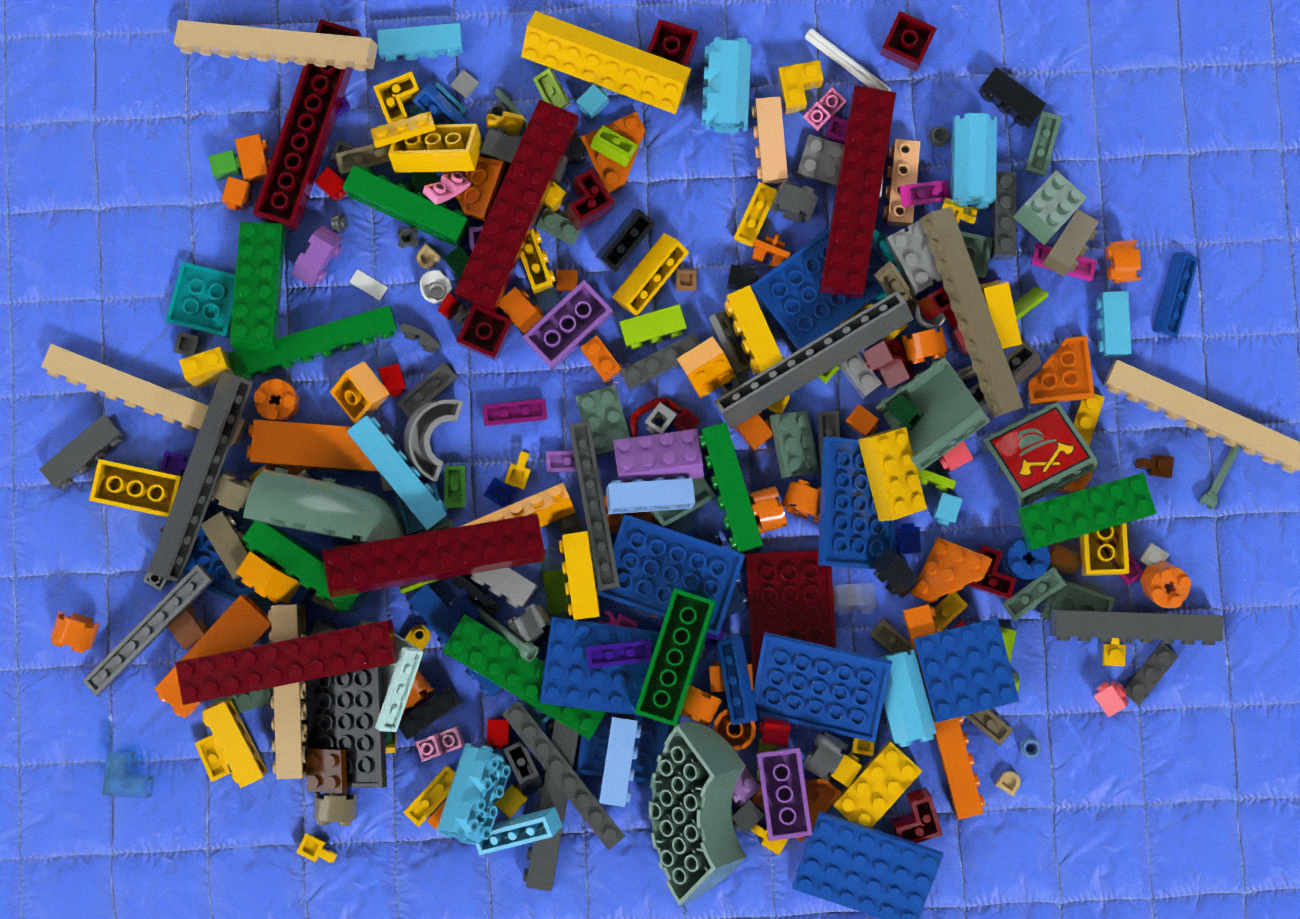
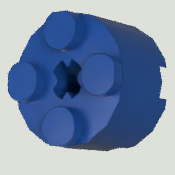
[1004,538,1050,580]

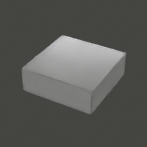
[450,70,479,100]

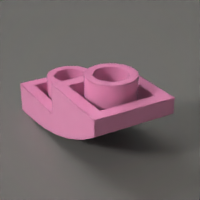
[803,87,848,131]
[422,171,471,205]
[415,726,465,762]

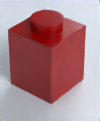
[314,167,347,203]
[379,363,408,397]
[758,717,791,747]
[486,719,510,750]

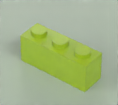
[619,304,687,350]

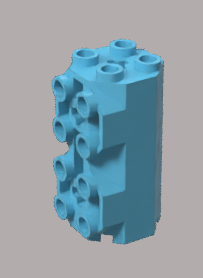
[702,37,751,134]
[950,113,997,209]
[878,649,937,747]
[436,744,511,845]

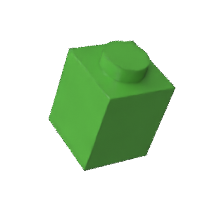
[208,150,241,181]

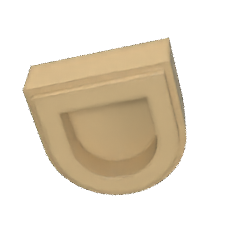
[416,243,442,269]
[994,771,1021,797]

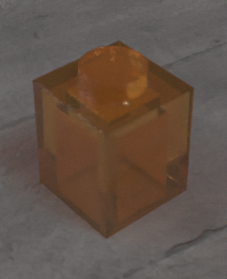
[1049,544,1081,575]

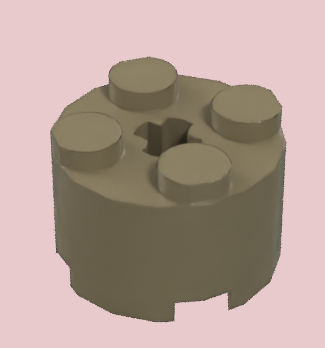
[211,470,254,512]
[313,791,358,826]

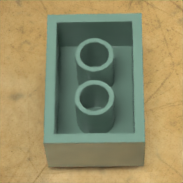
[1013,170,1087,245]

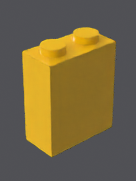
[179,347,234,389]

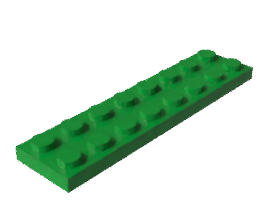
[442,614,606,740]

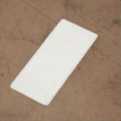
[349,269,388,300]

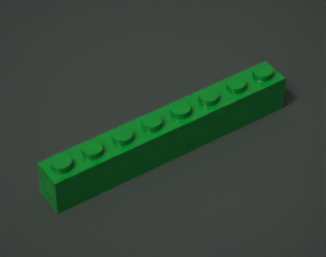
[228,305,399,380]

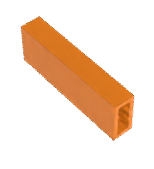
[247,419,382,473]
[154,594,272,718]

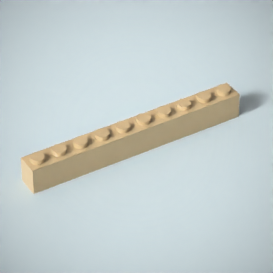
[173,20,378,71]
[41,344,249,447]
[1103,360,1300,474]

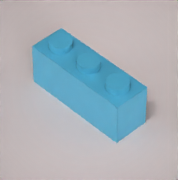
[1096,291,1132,357]

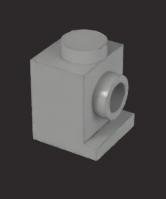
[645,402,677,435]

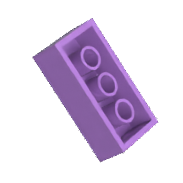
[523,280,613,371]
[613,429,704,483]
[756,747,812,841]

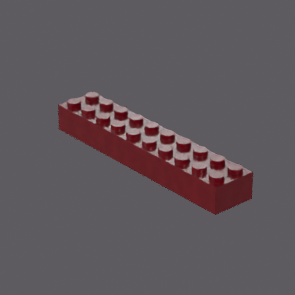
[253,19,362,231]
[819,85,896,299]
[455,99,579,312]
[322,514,545,598]
[175,619,399,705]

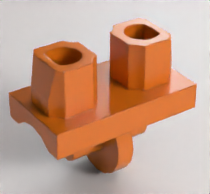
[752,233,791,268]

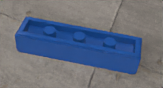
[412,83,485,151]
[1153,252,1199,338]
[716,636,757,725]

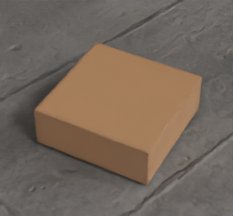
[675,269,697,291]

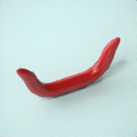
[629,397,683,438]

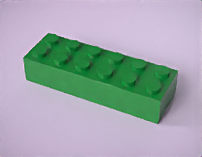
[342,165,471,247]
[230,222,286,351]
[699,422,763,553]
[1015,472,1157,551]
[242,521,370,614]
[634,588,717,727]

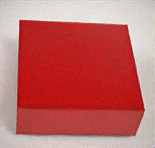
[437,293,460,320]

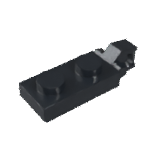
[451,575,502,616]

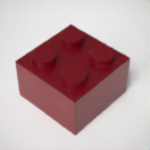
[880,11,937,72]
[647,19,699,68]
[456,303,514,362]

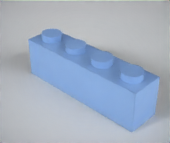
[605,476,695,514]
[599,716,642,807]

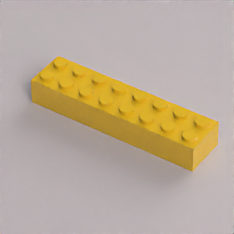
[521,11,691,114]

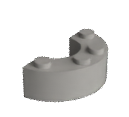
[403,399,464,482]

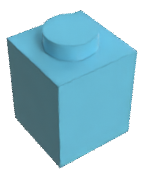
[576,84,609,121]
[932,492,963,526]

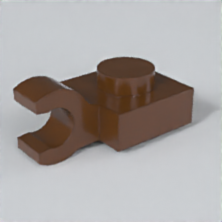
[1135,454,1174,479]

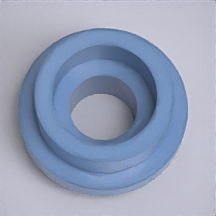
[1020,737,1041,759]

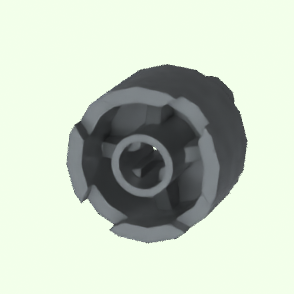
[771,180,818,223]
[506,604,551,645]
[802,731,848,781]

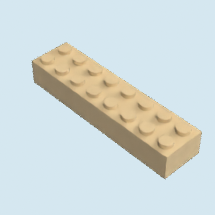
[268,603,308,779]

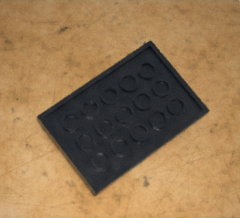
[306,666,387,788]

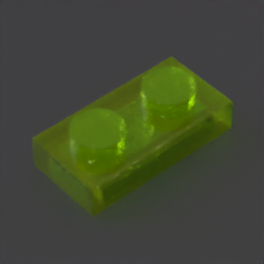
[543,569,569,614]

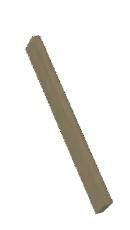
[869,619,1013,746]

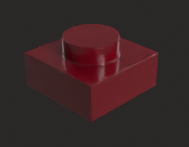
[671,407,701,431]

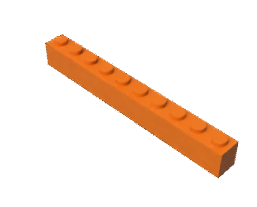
[902,604,986,820]

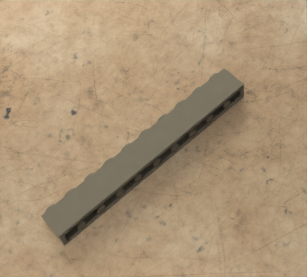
[920,207,1024,418]

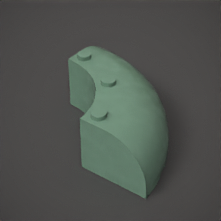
[243,468,406,543]
[649,722,747,906]

